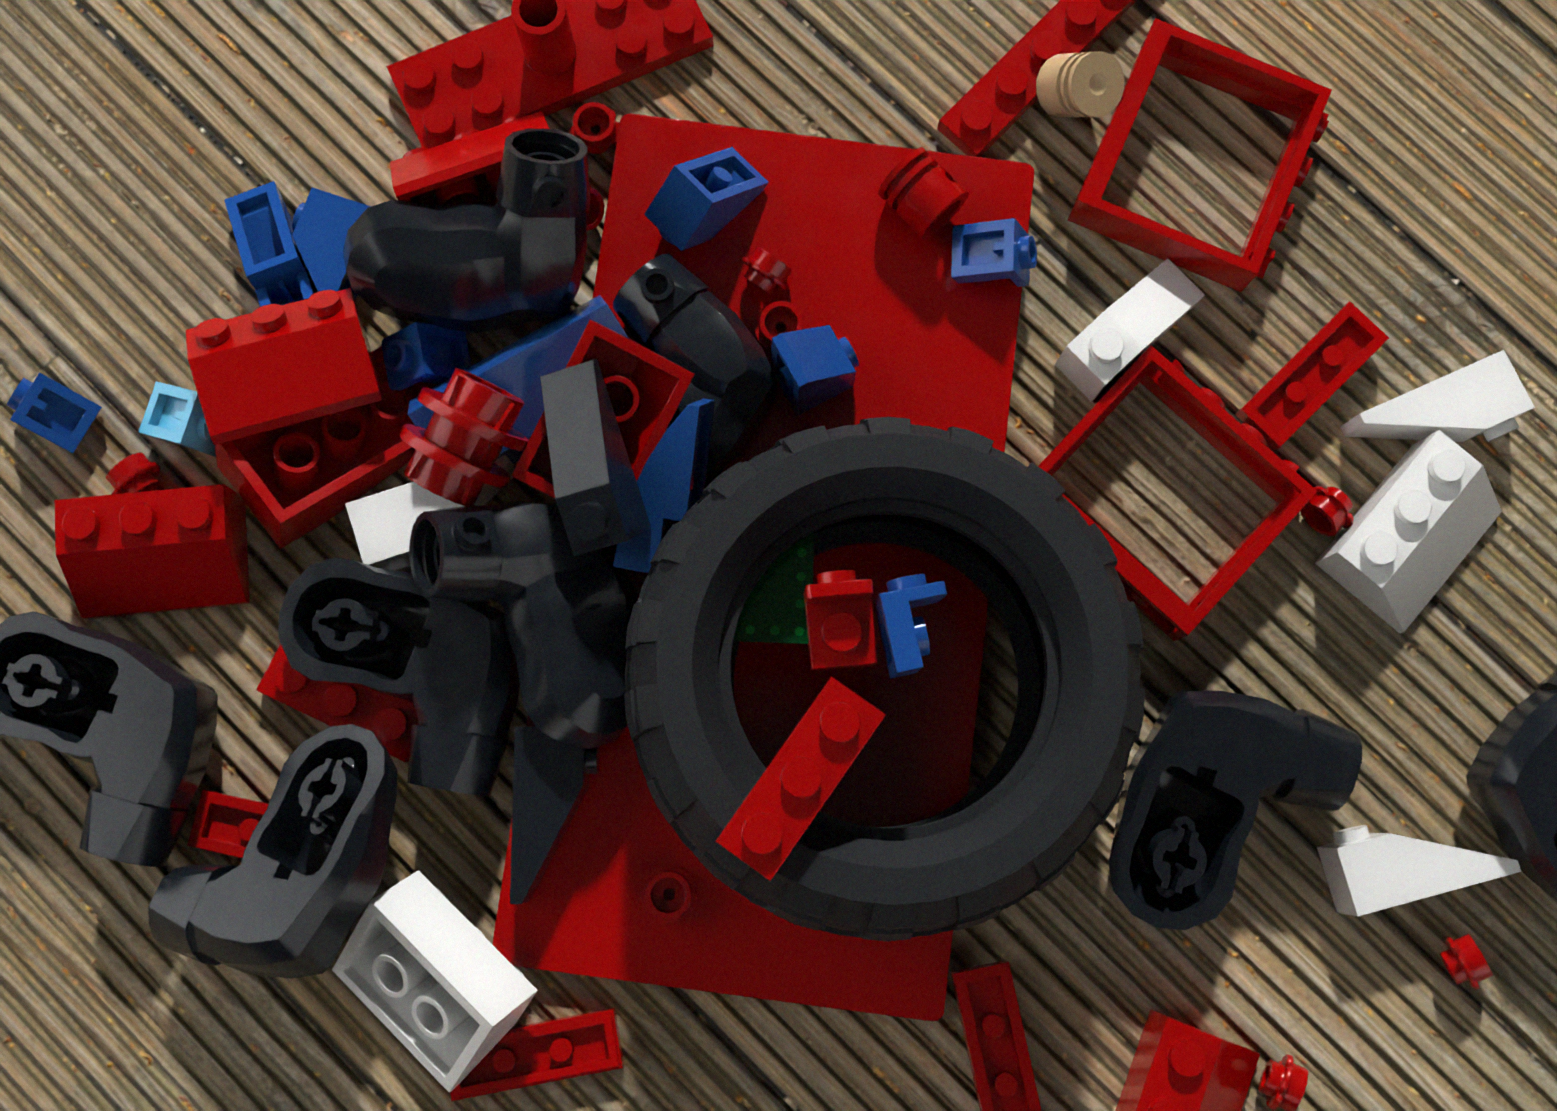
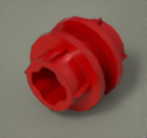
[399,368,529,506]

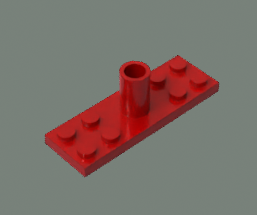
[386,0,714,148]

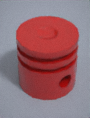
[878,147,969,240]

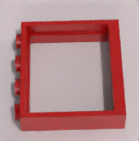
[1067,18,1332,292]
[1038,345,1318,641]

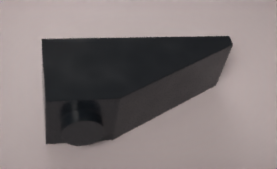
[540,359,651,556]
[510,727,600,904]

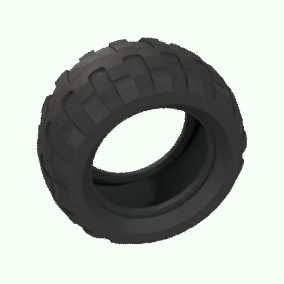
[624,417,1145,941]

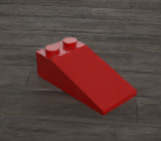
[215,346,438,549]

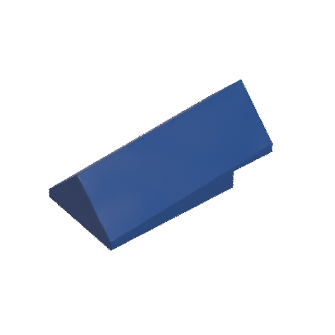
[408,295,628,464]

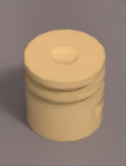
[1036,51,1124,118]

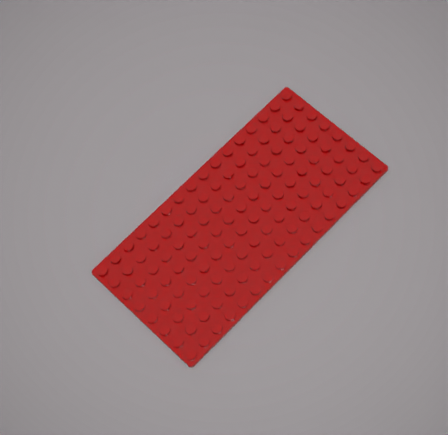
[492,113,1035,1021]

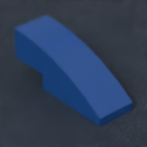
[224,181,318,307]
[613,398,715,573]

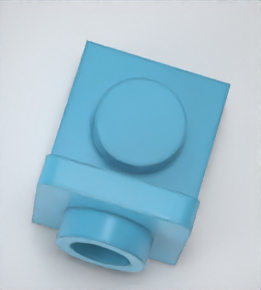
[138,381,216,457]

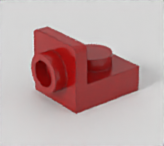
[804,570,878,671]

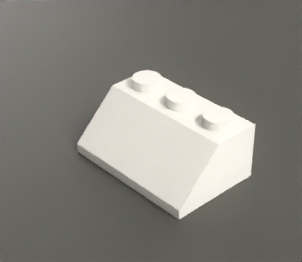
[1315,430,1502,633]
[332,870,538,1092]

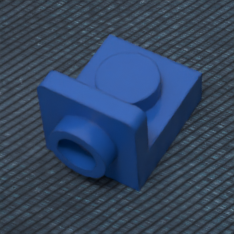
[951,218,1037,287]
[382,322,472,391]
[6,372,102,454]
[873,574,947,679]

